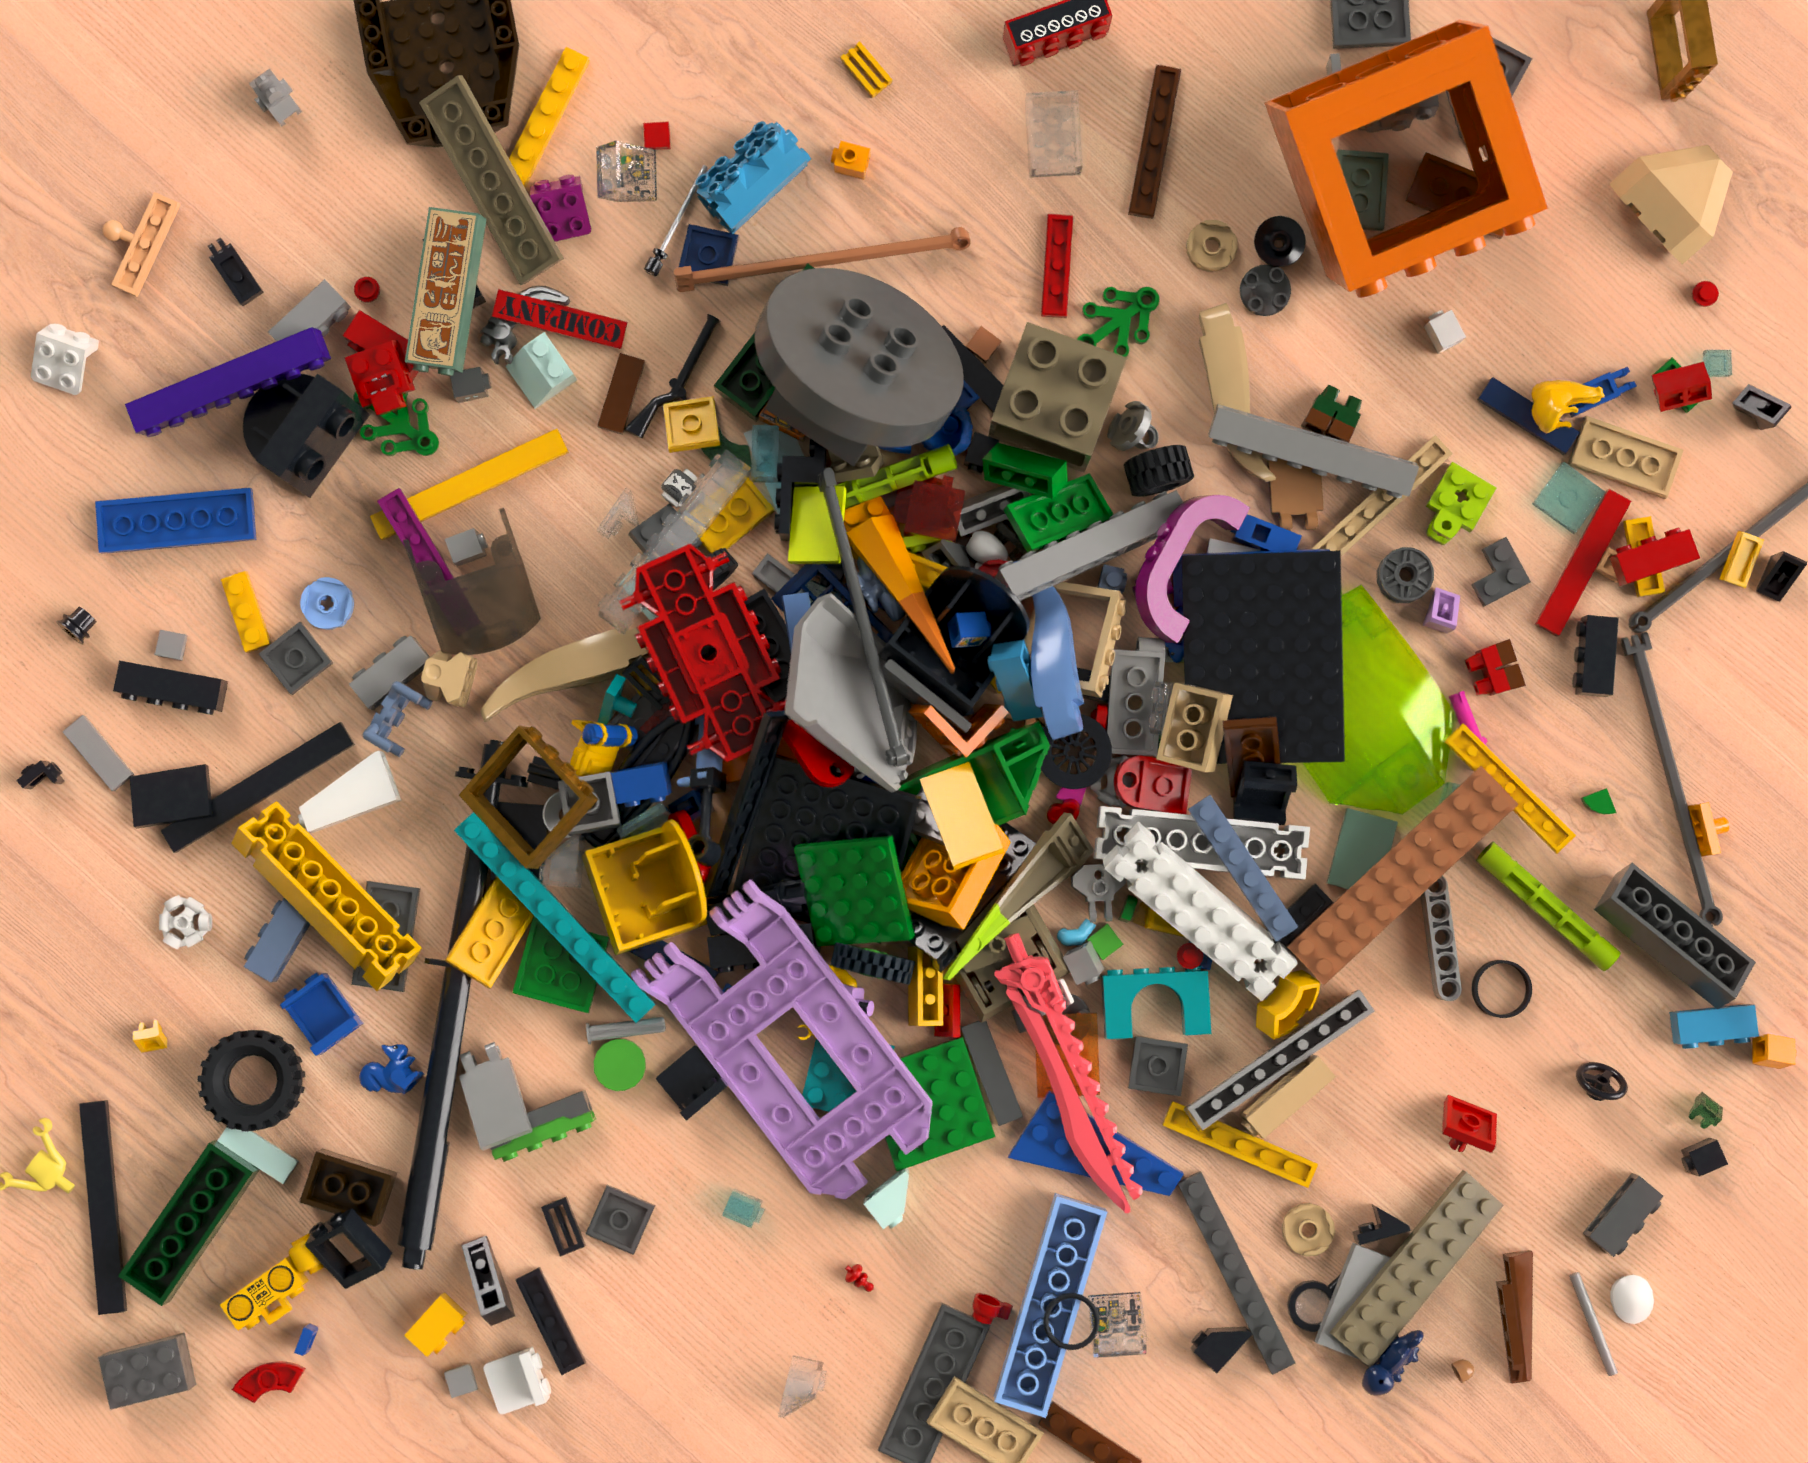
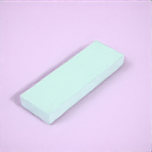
[218,1127,299,1184]

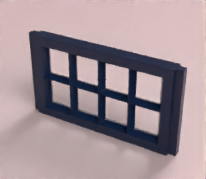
[771,564,893,643]

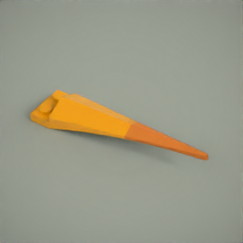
[844,496,955,673]

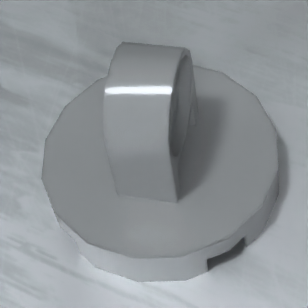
[1107,401,1159,451]

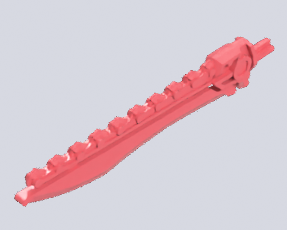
[994,933,1142,1213]

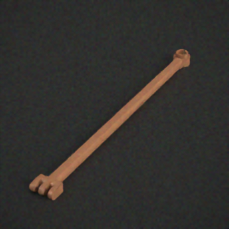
[674,227,971,292]

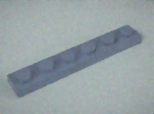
[1187,795,1298,942]

